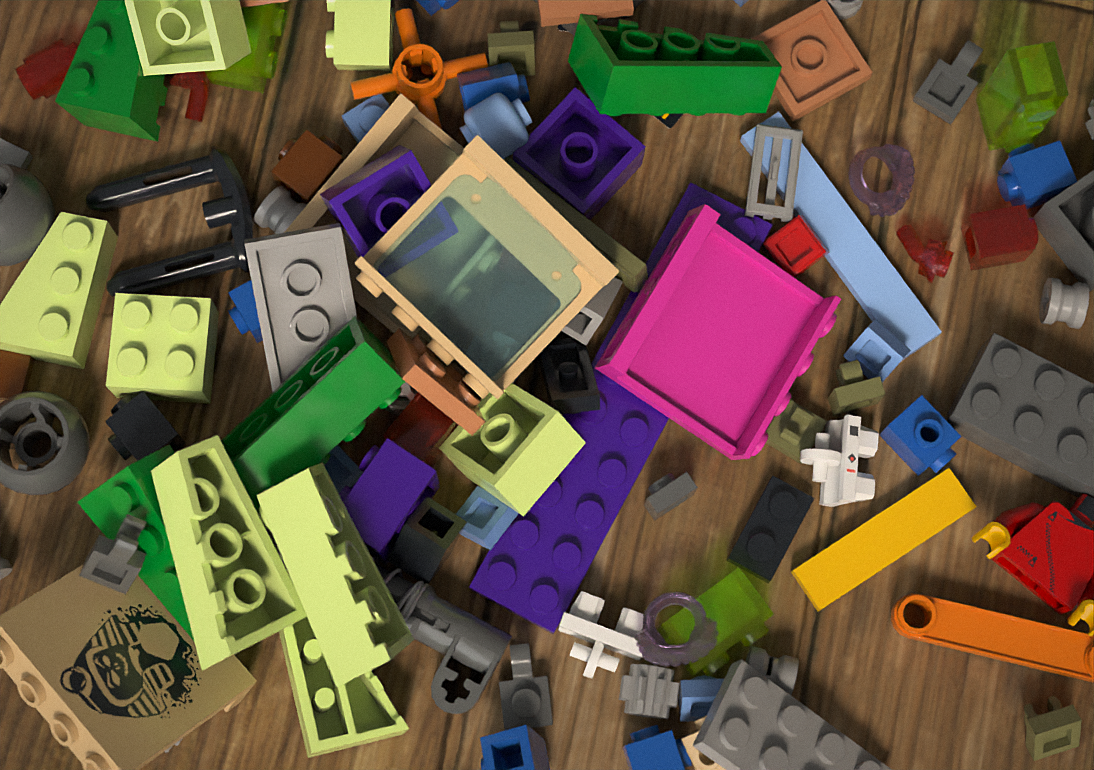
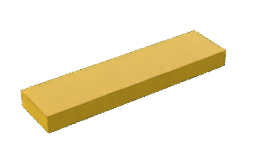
[791,468,977,612]

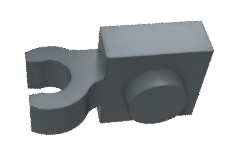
[912,40,984,125]
[79,514,146,594]
[499,643,553,731]

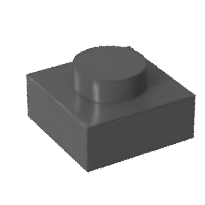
[644,472,698,521]

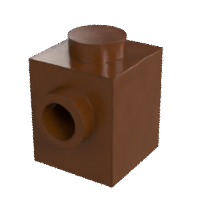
[271,129,344,204]

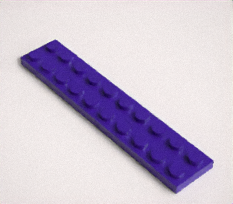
[469,183,773,635]

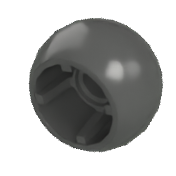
[0,164,55,266]
[0,390,90,495]

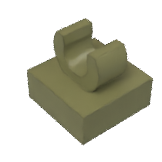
[487,20,535,76]
[827,360,885,416]
[766,400,827,464]
[1024,696,1082,761]

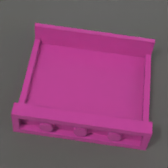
[595,204,841,460]

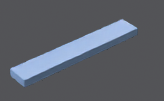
[740,112,942,361]

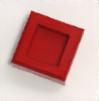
[763,215,829,278]

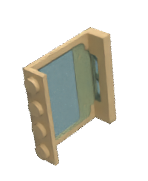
[355,135,620,399]

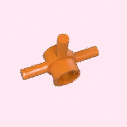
[350,8,488,129]

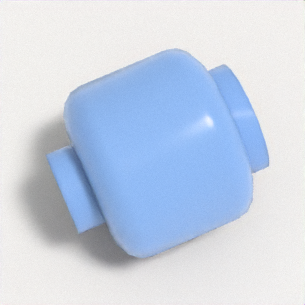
[460,93,533,159]

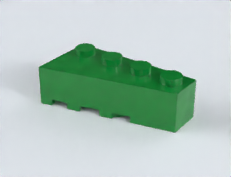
[55,0,168,142]
[568,13,782,116]
[77,444,194,641]

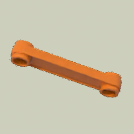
[891,593,1094,683]

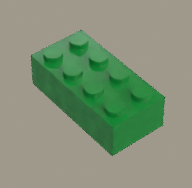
[221,316,405,514]

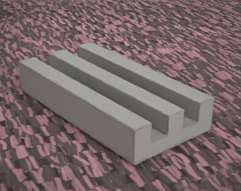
[744,124,803,222]

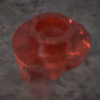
[169,71,209,122]
[896,224,954,284]

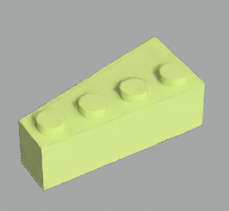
[326,0,395,71]
[151,435,307,670]
[257,463,414,687]

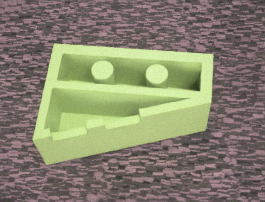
[0,212,118,369]
[279,617,409,758]

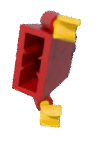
[972,494,1094,636]

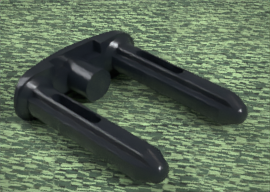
[86,146,258,297]

